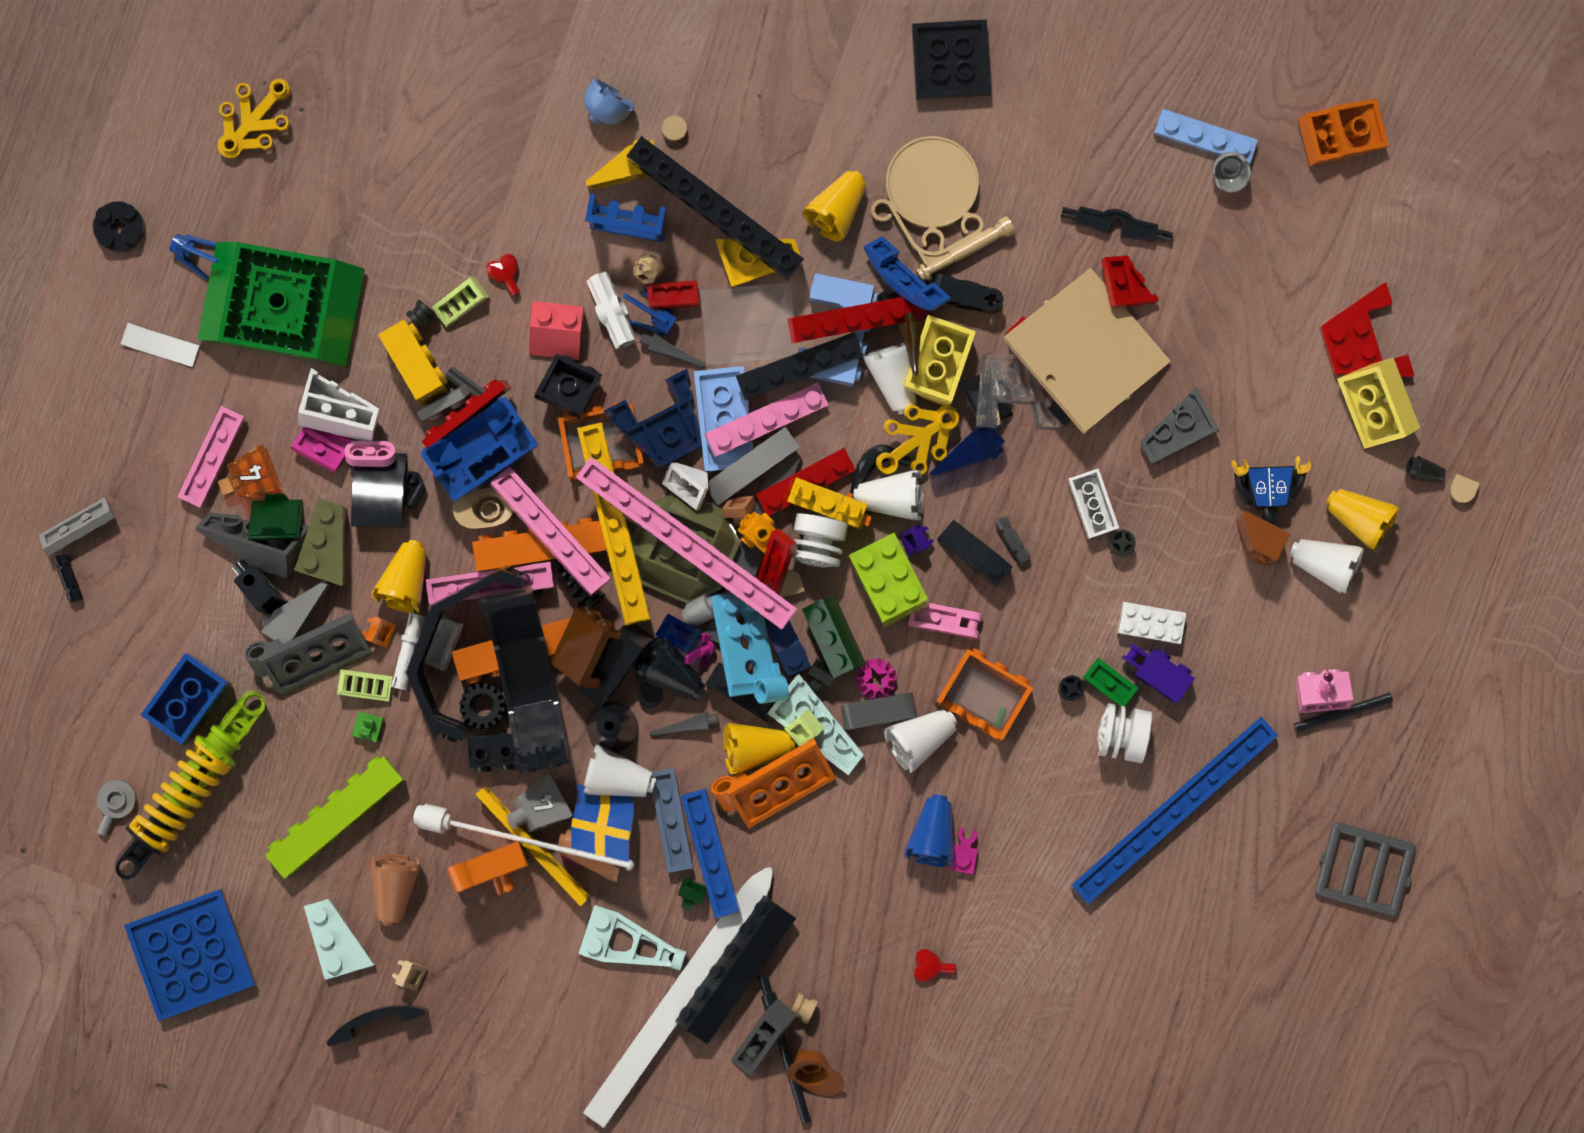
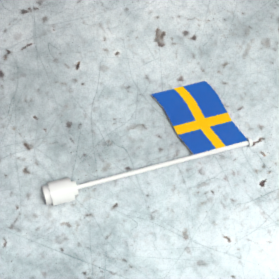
[413,784,634,870]

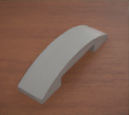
[707,427,800,506]

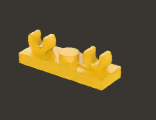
[787,478,868,529]

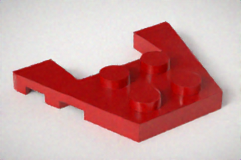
[1320,282,1415,378]

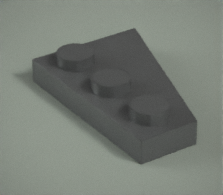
[1140,387,1219,466]

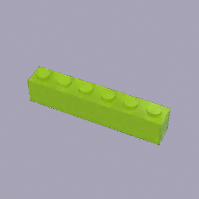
[265,756,405,879]

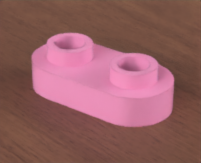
[344,441,396,467]

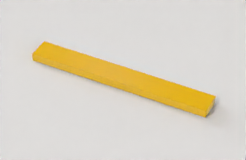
[577,422,651,626]

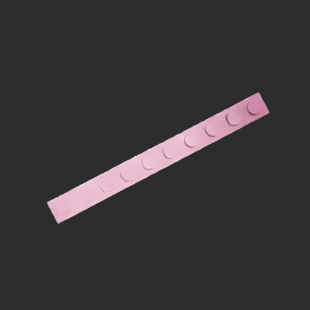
[576,457,797,630]

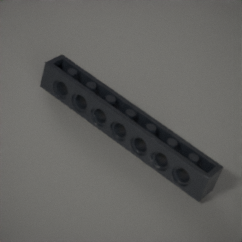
[626,136,804,281]

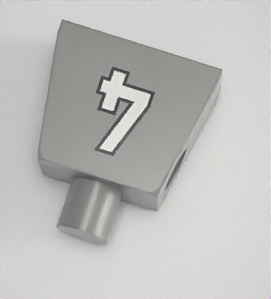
[506,773,573,833]

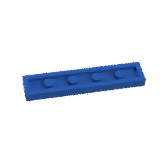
[681,788,741,919]

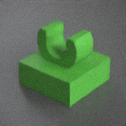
[352,711,384,743]

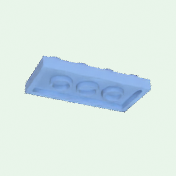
[694,366,753,472]

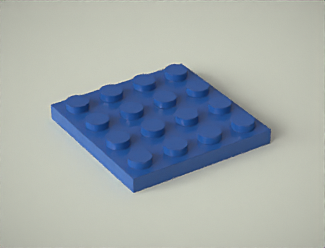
[124,889,256,1021]

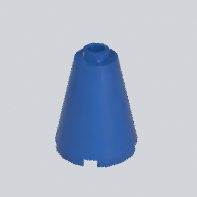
[903,794,954,867]

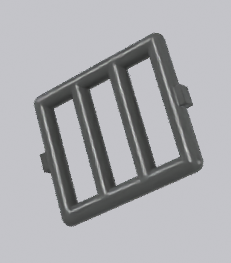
[1315,822,1416,917]

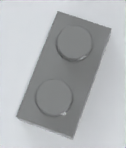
[417,384,470,421]

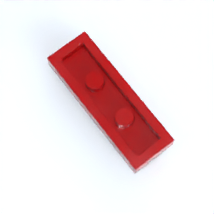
[757,529,797,596]

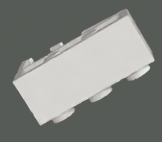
[298,368,379,441]

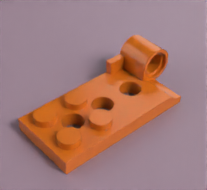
[711,738,836,829]

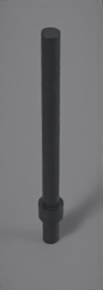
[758,973,811,1124]

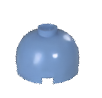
[583,78,635,126]

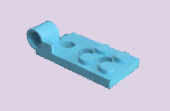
[711,593,789,704]

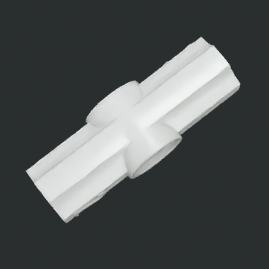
[587,272,637,350]

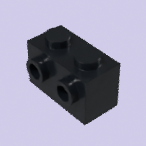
[467,733,516,772]

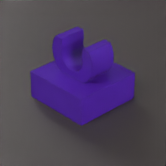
[899,524,934,557]

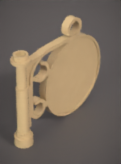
[871,136,1016,283]

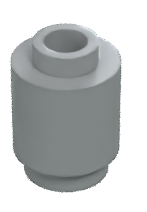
[682,593,714,627]

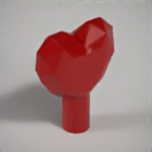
[486,253,520,296]
[914,949,956,983]

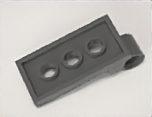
[244,613,372,695]

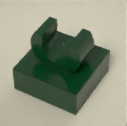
[677,877,707,911]

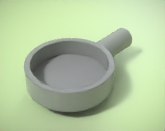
[97,780,137,836]

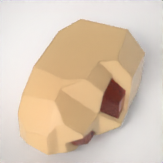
[633,251,665,285]

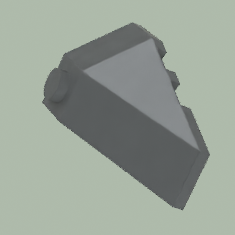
[196,513,309,579]

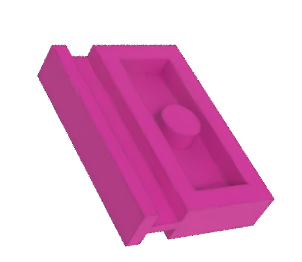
[291,427,353,474]

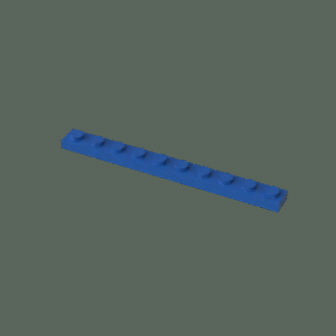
[1071,716,1278,904]

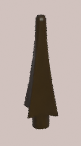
[898,313,923,376]

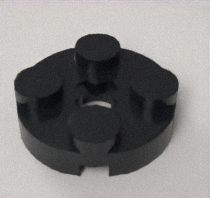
[93,201,145,253]

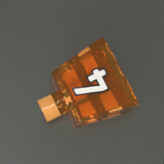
[218,444,283,500]

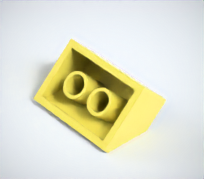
[904,315,976,406]
[1337,358,1420,449]

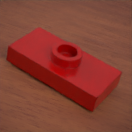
[647,280,699,310]

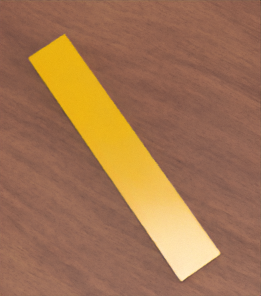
[475,787,590,906]

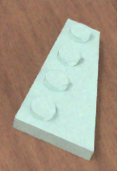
[767,672,864,775]

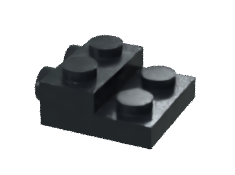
[534,353,602,419]

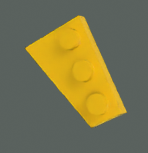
[715,239,803,288]

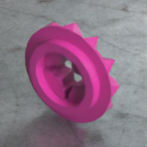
[856,658,897,699]

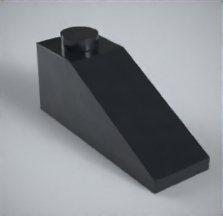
[937,520,1013,588]
[705,662,775,725]

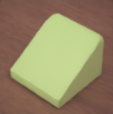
[784,710,824,746]

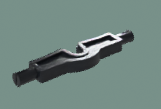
[1061,206,1173,243]

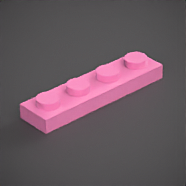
[177,406,246,508]

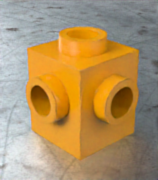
[737,511,776,553]

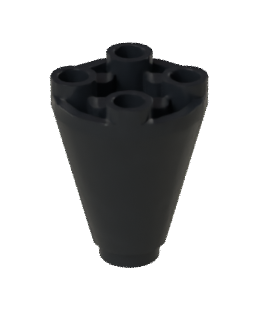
[634,636,706,701]

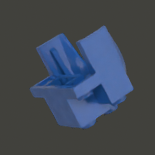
[420,397,539,503]

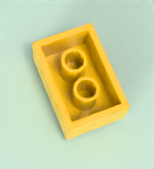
[378,319,449,406]

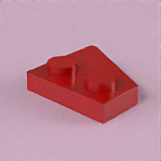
[1101,255,1159,308]

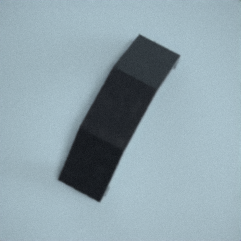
[405,565,529,742]
[480,587,570,774]

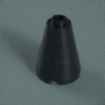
[587,702,638,752]

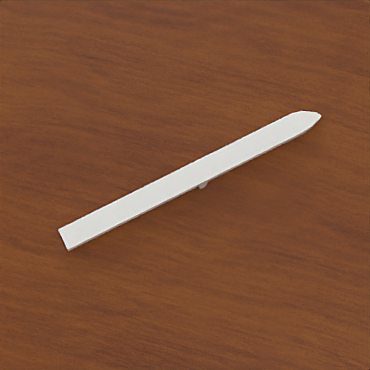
[583,867,773,1128]

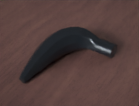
[850,444,911,494]

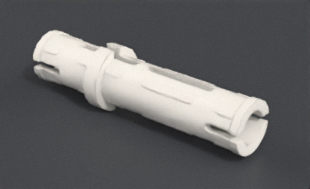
[391,613,425,690]

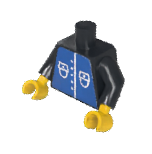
[1231,456,1311,524]

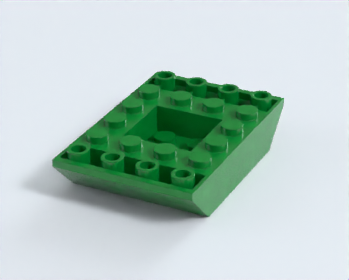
[197,242,365,367]

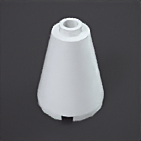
[863,342,916,414]
[853,470,924,521]
[1290,539,1364,595]
[884,709,957,773]
[583,744,656,797]

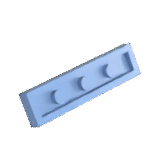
[1154,109,1258,165]

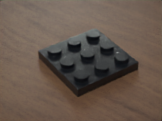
[912,19,991,100]

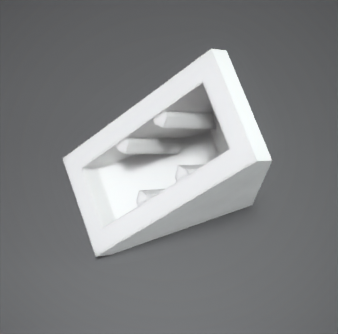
[662,462,708,510]

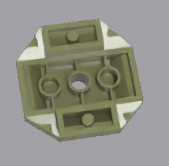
[631,493,740,604]

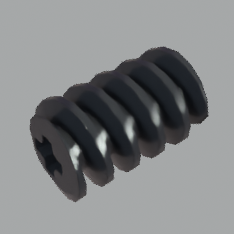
[554,565,606,611]

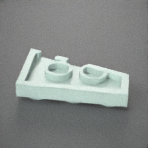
[304,899,375,980]

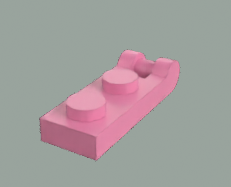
[908,603,982,640]

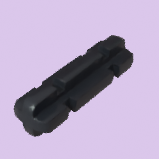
[53,554,82,603]

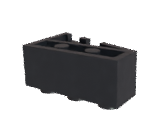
[577,624,654,708]

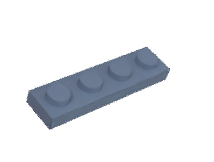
[652,768,693,873]

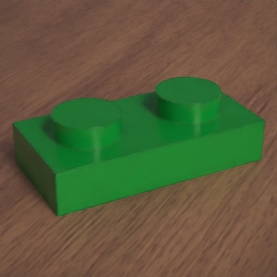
[1082,657,1138,706]

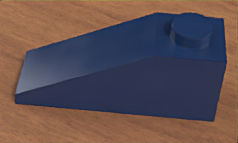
[764,617,811,678]

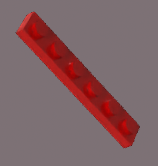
[787,297,932,343]

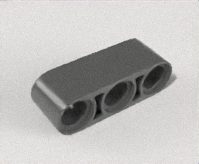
[841,692,917,730]

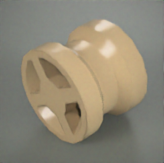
[791,993,818,1024]

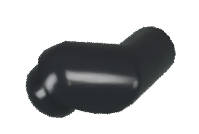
[404,471,426,510]

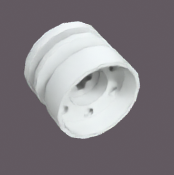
[792,514,848,568]
[1097,704,1152,763]

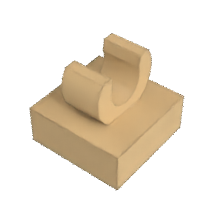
[392,960,427,991]

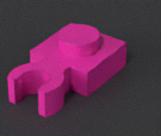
[948,828,978,874]

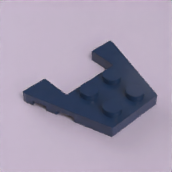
[604,369,702,468]

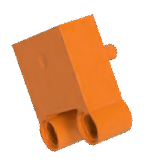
[446,841,529,896]

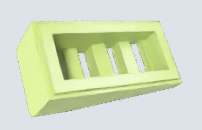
[431,277,489,328]
[337,669,393,702]

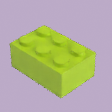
[849,533,929,627]

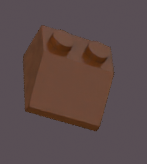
[1236,511,1291,566]

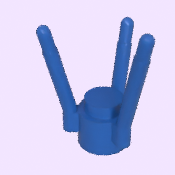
[169,234,219,280]
[623,289,677,336]

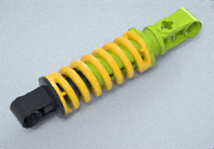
[115,690,265,880]

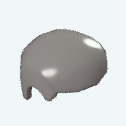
[1212,151,1251,193]

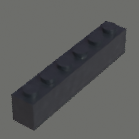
[675,895,796,1044]

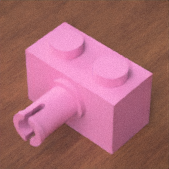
[1295,669,1353,713]

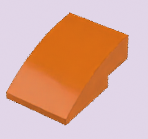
[1298,98,1389,166]

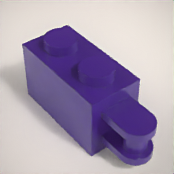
[1122,643,1195,704]

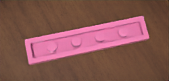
[704,383,828,457]
[426,562,555,605]

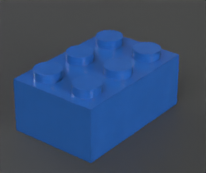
[141,653,232,745]

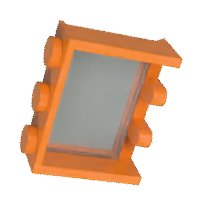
[558,402,645,481]
[935,648,1033,742]

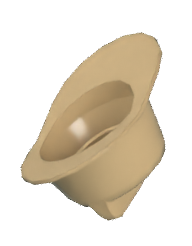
[453,487,513,529]

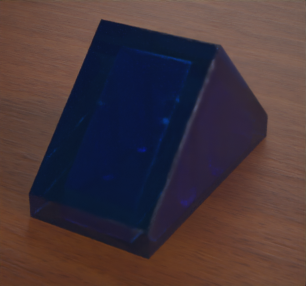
[655,614,702,654]

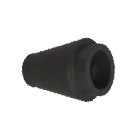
[1405,456,1446,483]

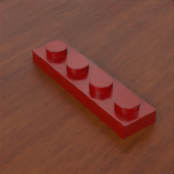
[421,379,512,447]
[755,448,856,516]

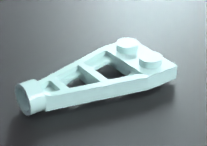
[579,905,687,971]

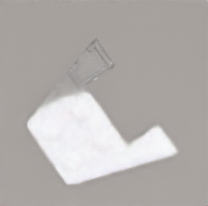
[976,353,1060,430]

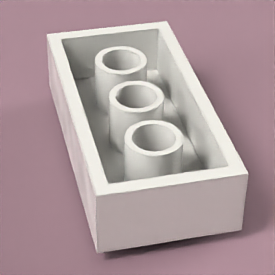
[1067,468,1119,539]
[1117,602,1186,645]

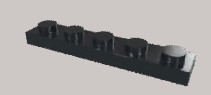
[736,332,863,401]

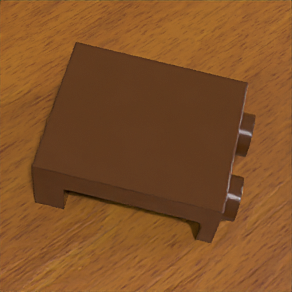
[550,608,622,689]

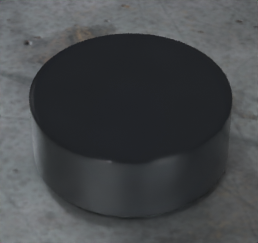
[638,684,663,708]

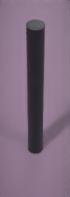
[1293,692,1393,733]

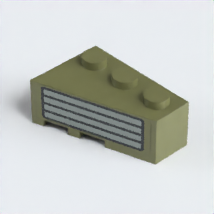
[294,498,347,588]

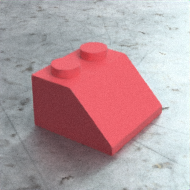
[529,301,585,361]

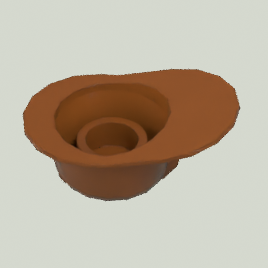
[787,1049,844,1096]

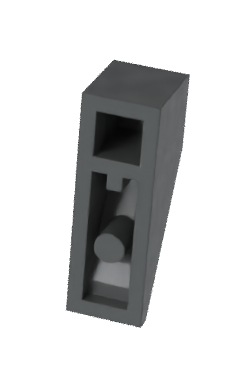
[731,999,797,1076]

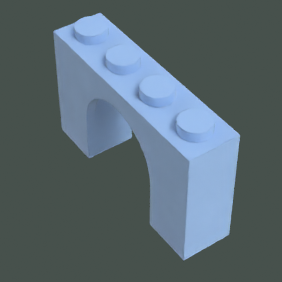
[798,273,878,387]

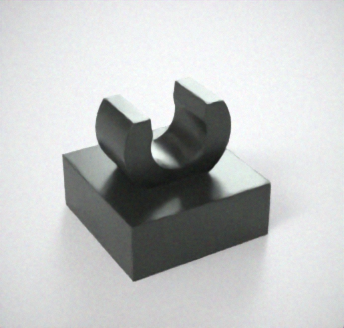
[808,658,834,691]

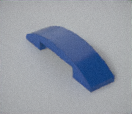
[864,236,951,311]

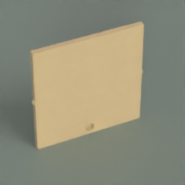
[1002,267,1171,434]

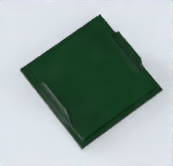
[248,493,303,540]

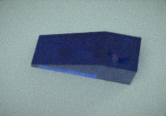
[929,425,1006,478]

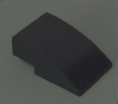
[351,453,407,528]

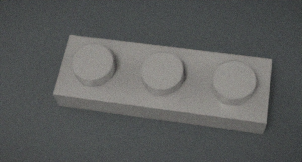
[39,497,115,556]

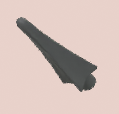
[639,333,705,368]
[650,712,719,736]

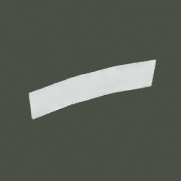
[121,323,199,367]

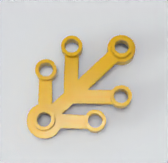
[218,79,291,158]
[876,404,959,475]

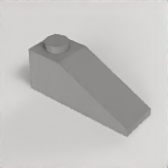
[261,581,331,644]

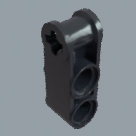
[933,274,1003,314]

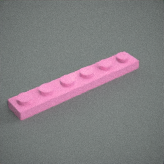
[490,466,610,597]

